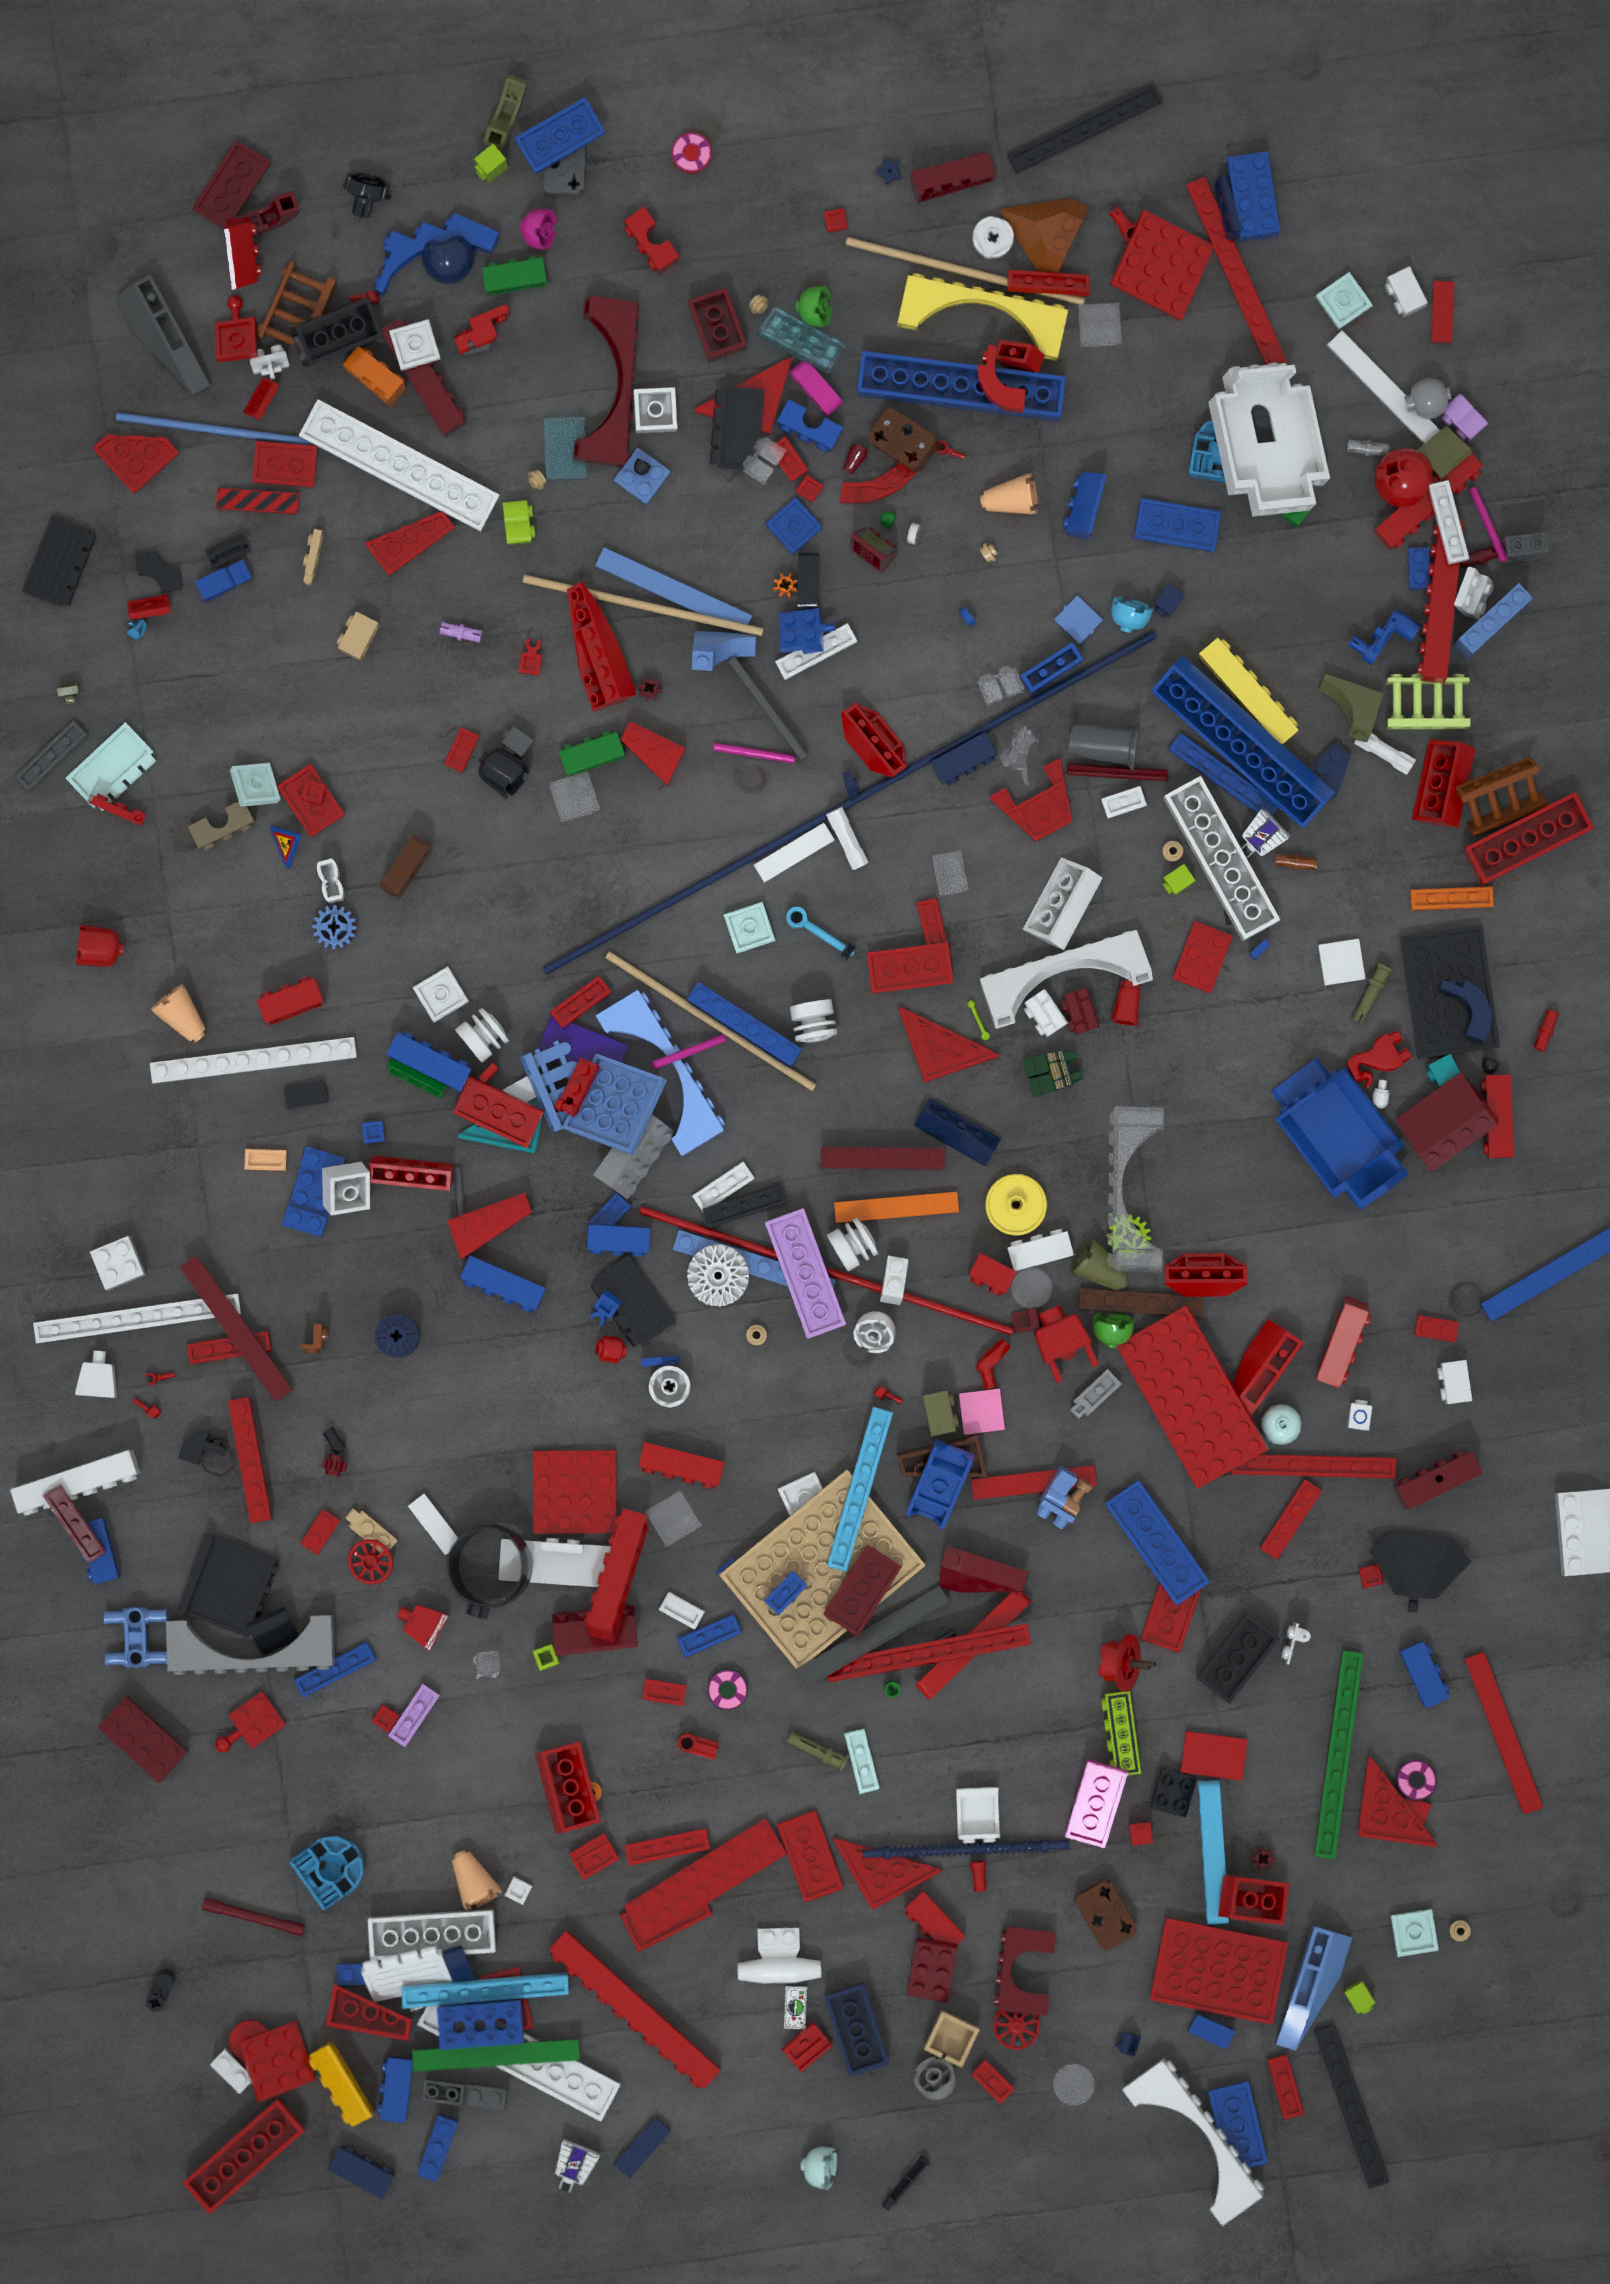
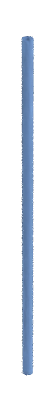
[116,412,320,448]

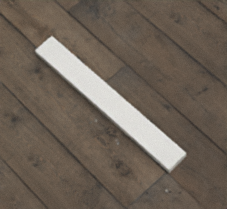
[1327,331,1440,444]

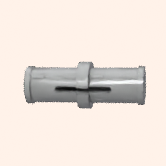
[1347,439,1389,456]

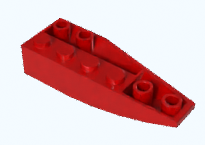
[567,582,637,712]
[1232,1319,1304,1416]

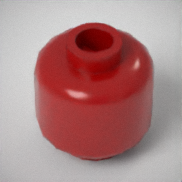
[595,1335,627,1364]

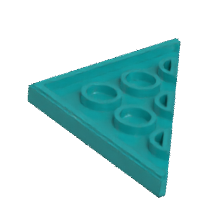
[457,1085,549,1154]

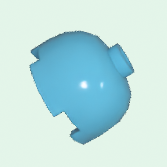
[1111,597,1153,633]

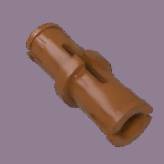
[1275,853,1317,871]

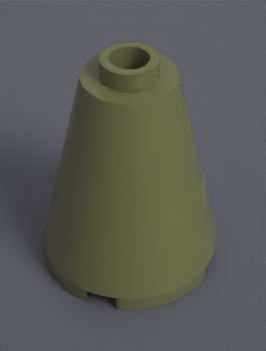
[1070,1239,1128,1291]

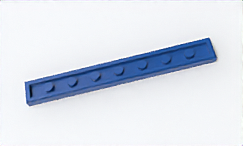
[1480,1228,1610,1322]

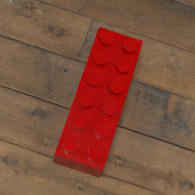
[1463,792,1594,886]
[585,1509,649,1642]
[183,2097,306,2214]

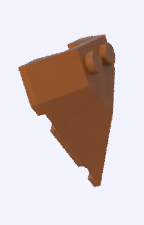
[999,198,1090,273]

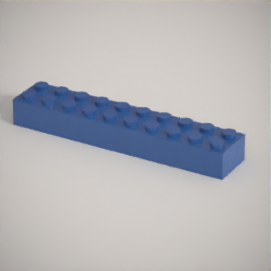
[857,351,1066,421]
[1151,655,1335,828]

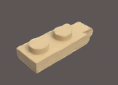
[303,529,324,586]
[345,1508,398,1556]

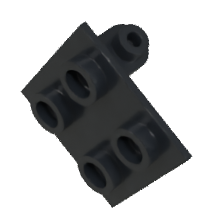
[1150,1768,1197,1818]

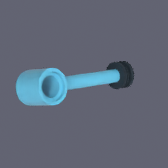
[786,907,856,960]

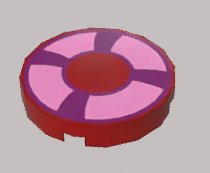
[671,132,712,174]

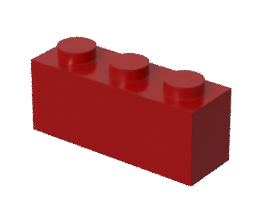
[905,1890,966,1945]

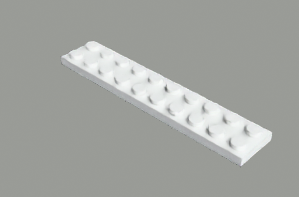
[299,400,500,532]
[417,2003,621,2121]

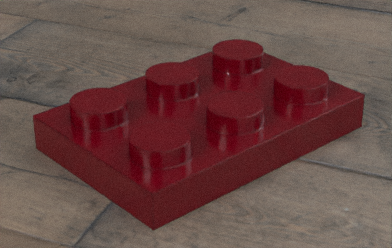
[907,1938,958,2002]

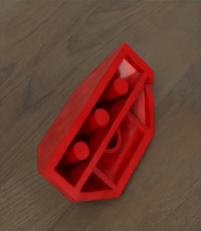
[841,703,907,777]
[1164,1253,1248,1297]

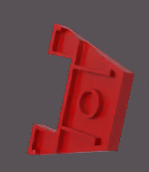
[989,758,1072,842]

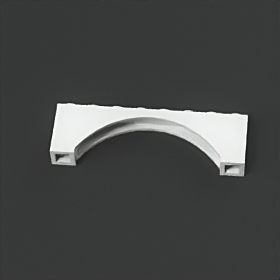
[980,930,1153,1029]
[1123,2058,1264,2226]

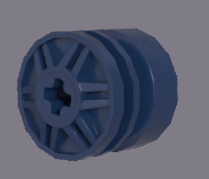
[375,1314,420,1358]

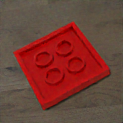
[238,2021,316,2102]

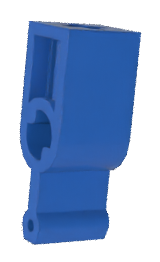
[195,560,253,603]

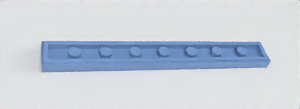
[595,547,752,634]

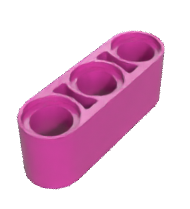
[789,358,843,416]

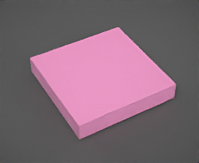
[959,1389,1005,1435]

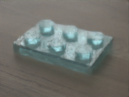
[544,417,587,481]

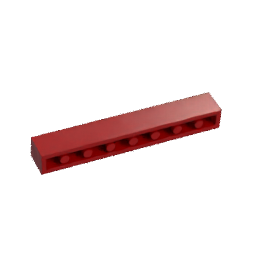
[1417,520,1464,684]

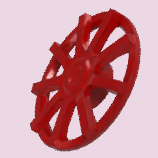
[348,1539,394,1585]
[993,2011,1040,2050]

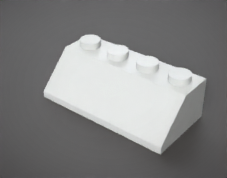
[1023,857,1102,950]

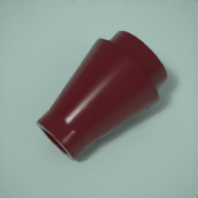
[843,442,869,474]

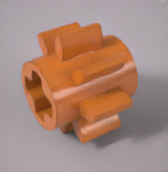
[773,573,798,599]

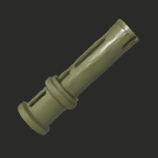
[1351,963,1394,1024]
[787,1731,849,1773]

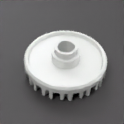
[687,1244,749,1307]

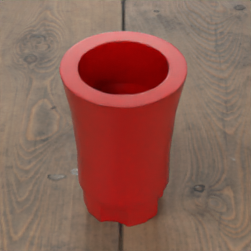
[1110,980,1141,1026]

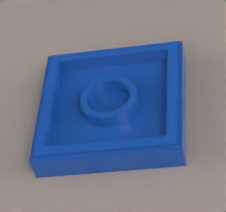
[765,497,823,555]

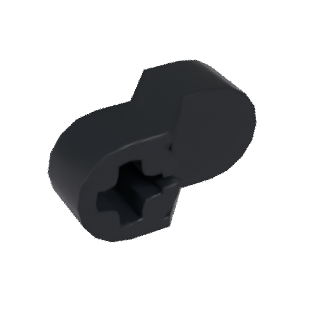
[146,1969,176,2012]

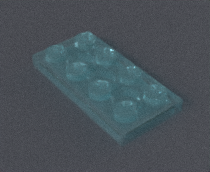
[756,307,846,374]

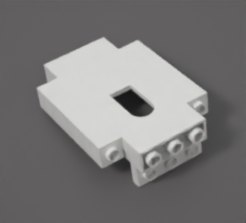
[1208,363,1330,517]

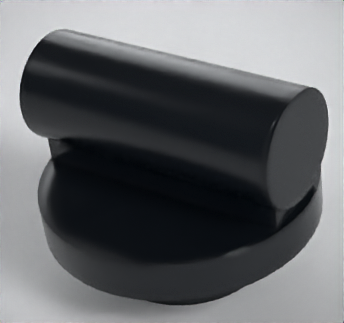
[935,1628,956,1641]

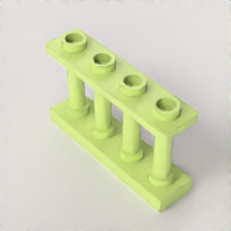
[1386,674,1470,729]

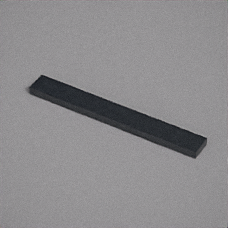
[1007,84,1162,174]
[1313,2024,1389,2189]

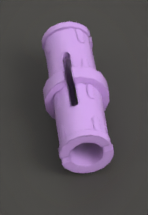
[440,622,483,643]

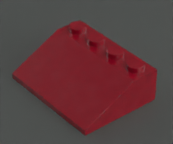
[1395,1071,1499,1172]

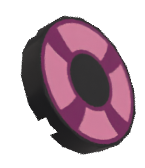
[1395,1760,1437,1802]

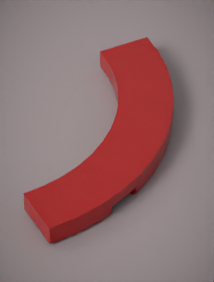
[840,456,918,504]

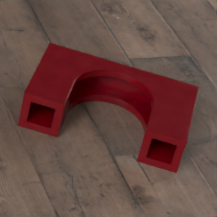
[993,1927,1056,2016]

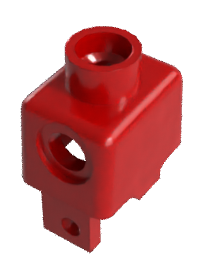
[1034,1305,1099,1383]

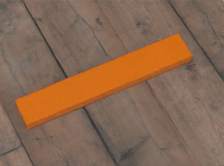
[834,1192,959,1223]

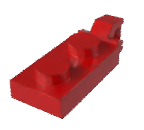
[88,793,146,826]

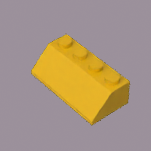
[309,2041,375,2127]

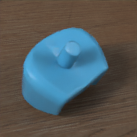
[126,619,147,640]

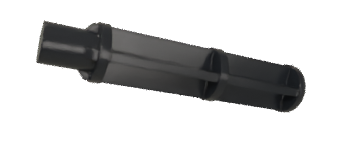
[882,2156,929,2211]

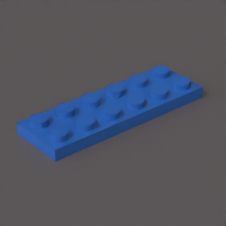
[1105,1480,1210,1606]

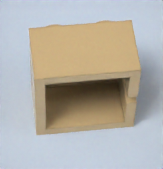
[924,2009,980,2067]

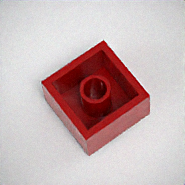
[968,1253,1017,1297]

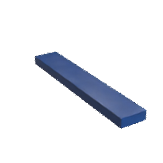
[1168,733,1278,816]

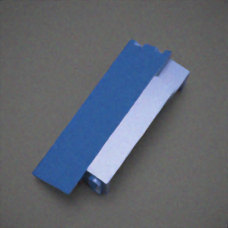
[1271,1057,1409,1210]

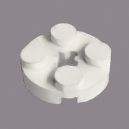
[973,217,1013,259]

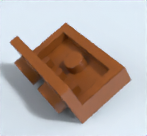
[301,1324,329,1354]

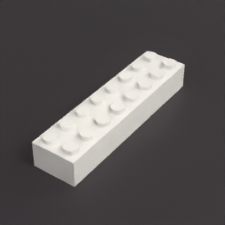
[1163,776,1280,942]

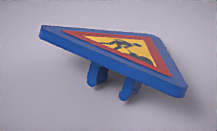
[270,826,301,868]

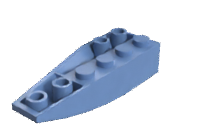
[1276,1924,1352,2051]

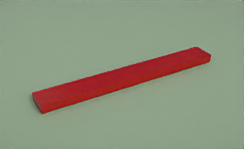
[1230,1454,1396,1479]
[1464,1652,1543,1815]

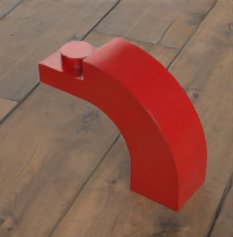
[977,345,1026,413]

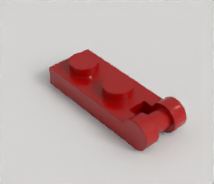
[555,1057,600,1117]

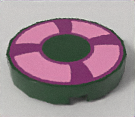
[707,1669,748,1711]

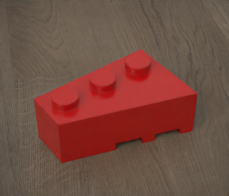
[621,721,686,787]

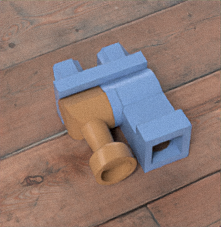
[1036,1465,1093,1529]

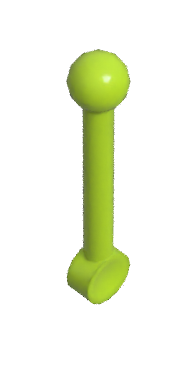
[967,1000,990,1040]

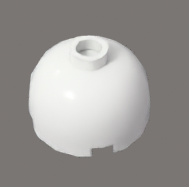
[853,1311,896,1353]

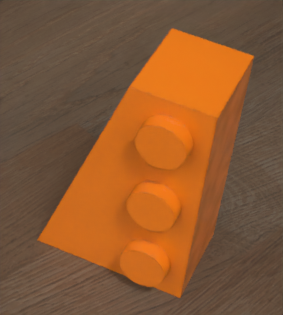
[342,346,406,407]

